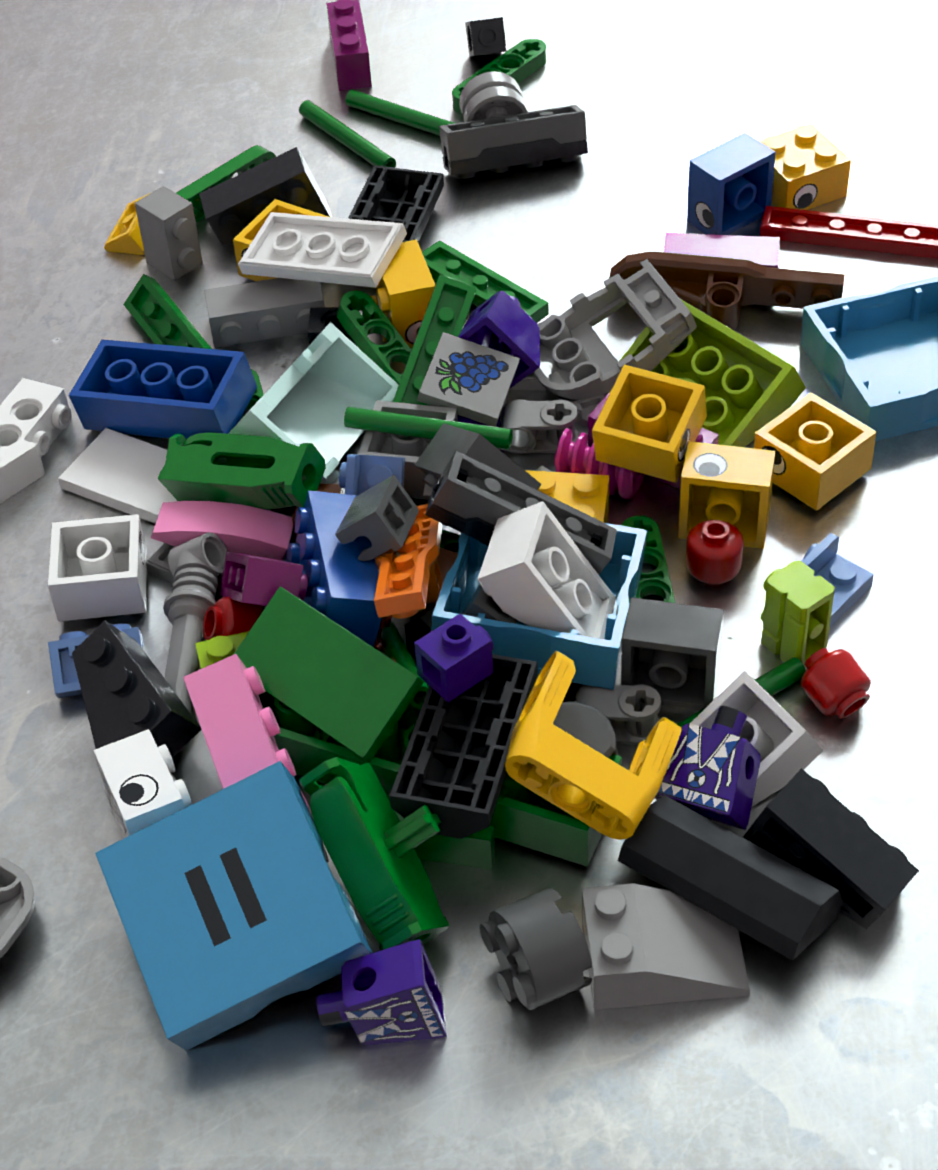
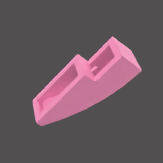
[151,501,293,560]

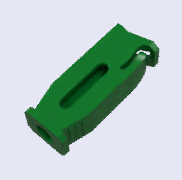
[158,432,326,511]
[299,757,450,950]

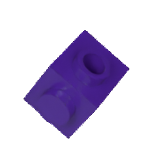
[414,613,494,702]

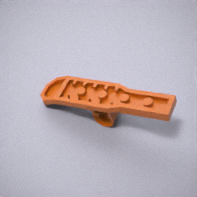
[374,504,443,619]

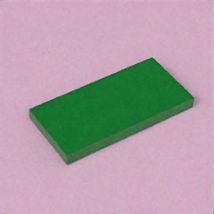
[233,586,425,762]

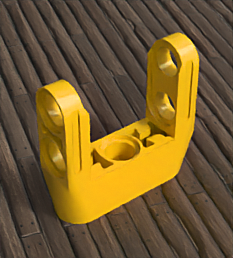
[505,651,682,840]

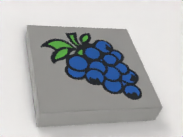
[417,332,520,427]

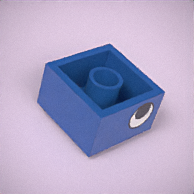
[687,132,775,235]

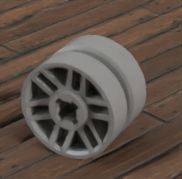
[459,72,528,122]

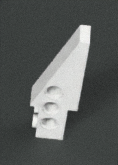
[0,378,72,504]

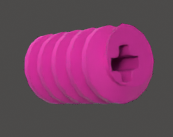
[554,428,645,500]

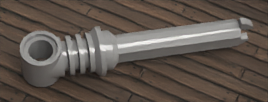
[163,532,228,752]

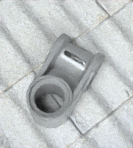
[501,399,579,454]
[575,684,661,746]

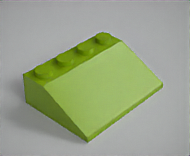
[606,299,806,447]

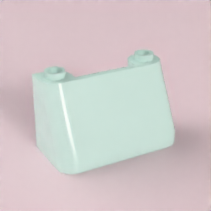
[228,322,399,484]

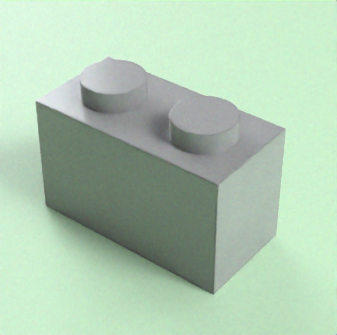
[135,186,203,281]

